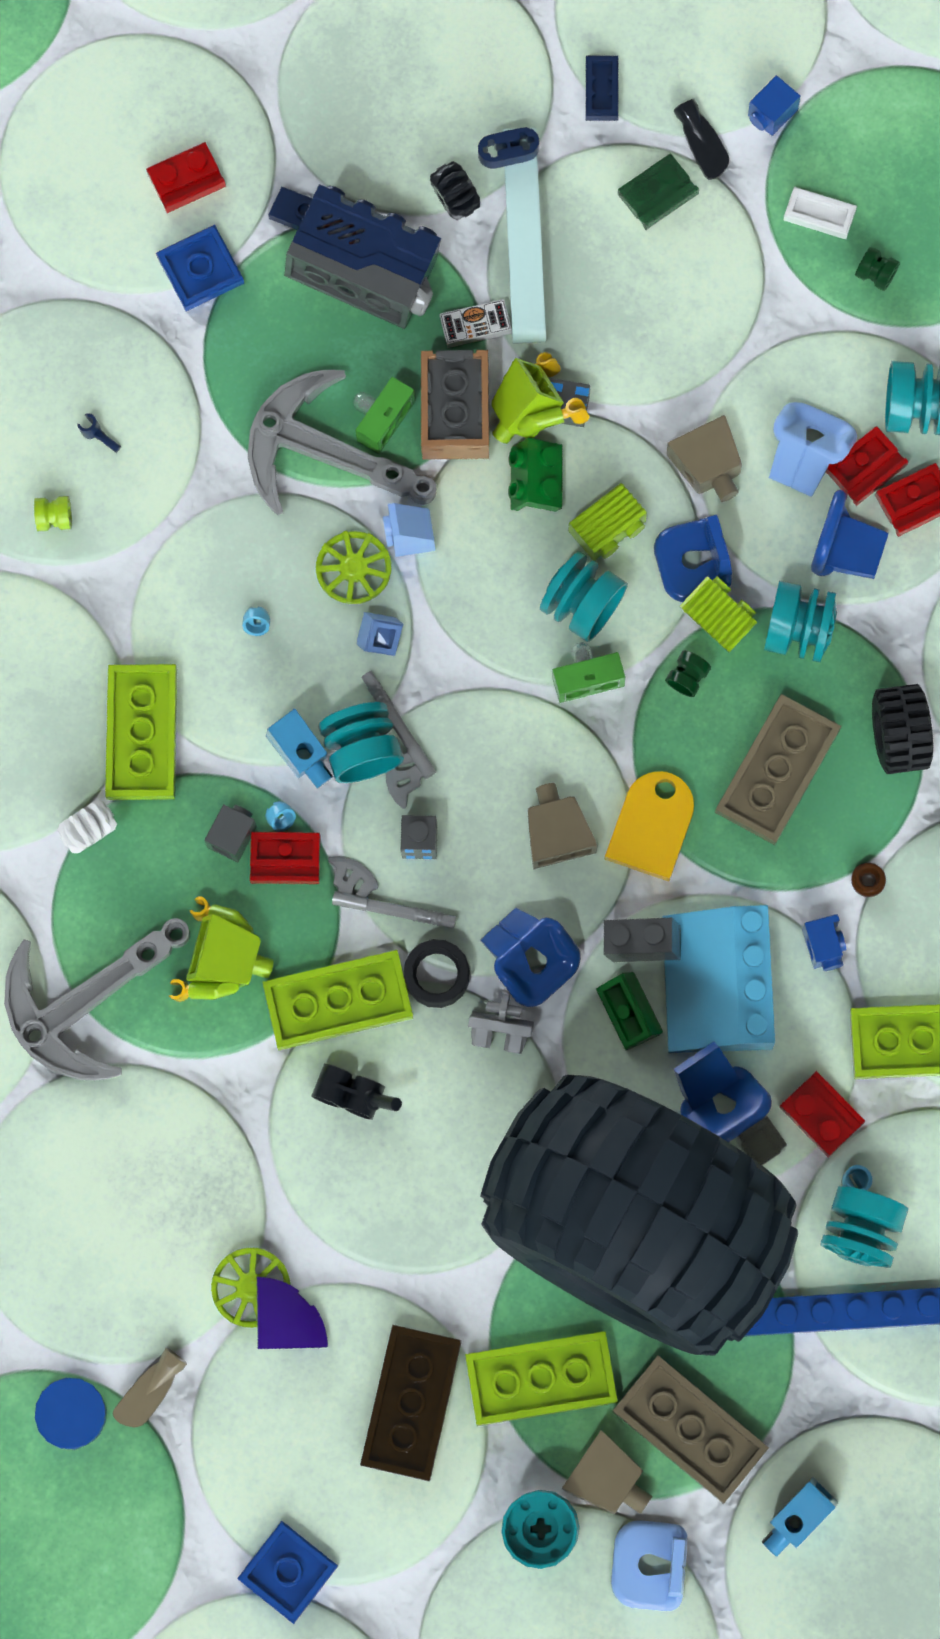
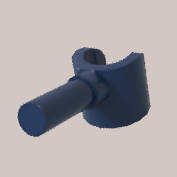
[77,413,121,453]

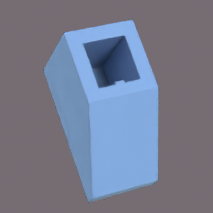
[383,503,435,557]

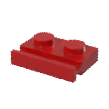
[146,142,226,213]
[826,426,909,506]
[875,463,940,537]
[250,832,321,884]
[779,1071,865,1158]

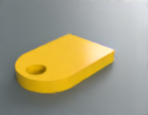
[604,771,694,882]

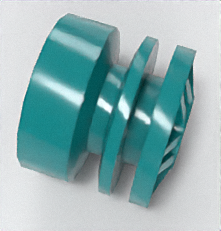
[885,361,940,435]
[540,551,628,642]
[764,581,837,663]
[318,702,404,783]
[820,1186,909,1268]
[501,1490,580,1569]

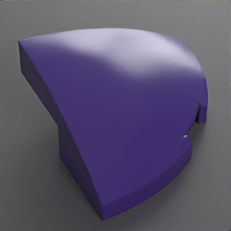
[257,1277,328,1349]

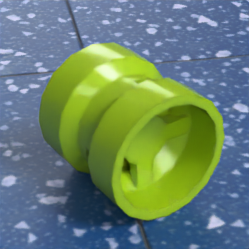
[34,496,72,532]

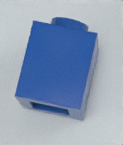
[748,75,801,136]

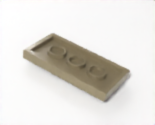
[715,694,841,845]
[612,1356,769,1504]

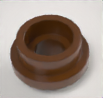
[851,863,886,897]

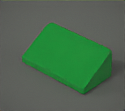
[596,972,663,1051]

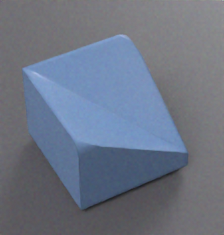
[357,612,403,656]

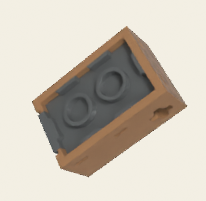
[421,350,489,460]

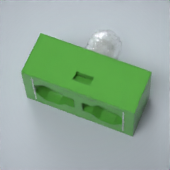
[353,377,415,454]
[552,642,626,703]

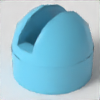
[242,606,270,636]
[265,801,296,832]
[842,1165,872,1190]

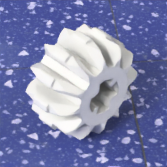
[57,801,117,853]

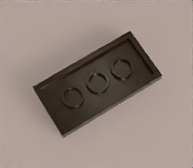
[360,1325,462,1482]

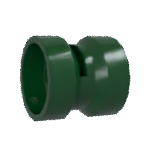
[855,246,900,291]
[665,650,711,697]

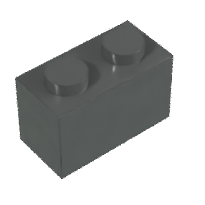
[604,917,681,962]

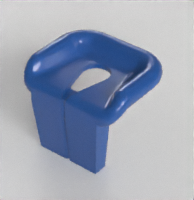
[811,490,889,579]
[654,515,732,602]
[480,908,581,1007]
[674,1042,772,1142]

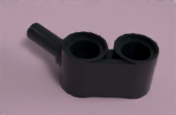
[311,1063,402,1120]

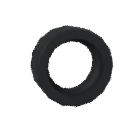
[404,939,470,1008]

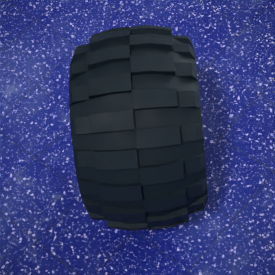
[480,1075,798,1356]

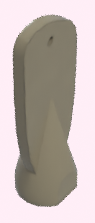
[113,1348,187,1427]

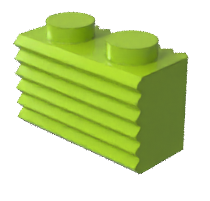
[568,483,647,561]
[679,576,757,653]

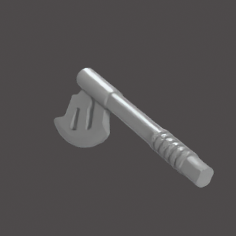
[361,671,436,809]
[328,856,456,928]

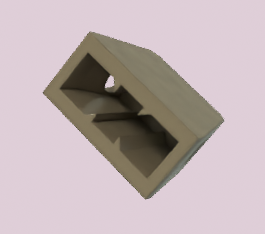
[666,415,742,502]
[528,783,597,870]
[562,1431,653,1515]

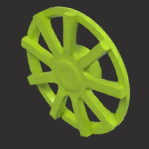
[316,531,391,604]
[211,1248,291,1328]

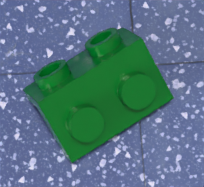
[508,438,562,512]

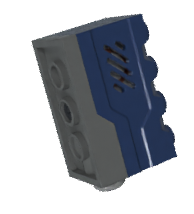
[284,184,442,329]

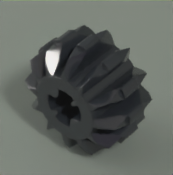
[430,161,480,221]

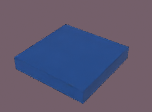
[156,225,245,312]
[237,1521,338,1624]

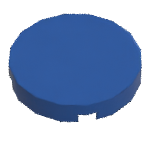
[35,1378,107,1450]

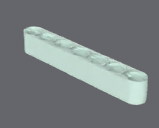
[503,128,546,344]

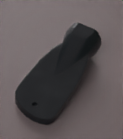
[674,99,729,180]

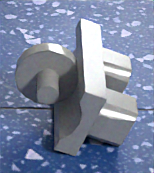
[468,994,534,1054]

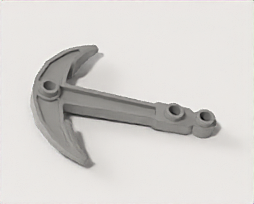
[248,370,436,515]
[4,918,190,1081]

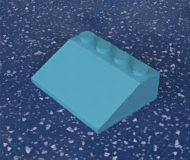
[662,905,775,1053]

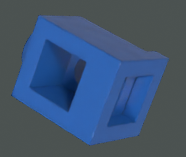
[802,914,846,971]

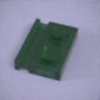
[618,153,699,230]

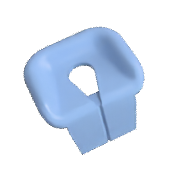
[769,402,857,497]
[611,1520,688,1611]

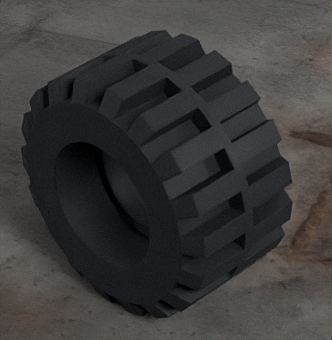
[872,684,933,774]

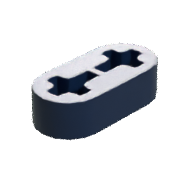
[478,127,539,169]

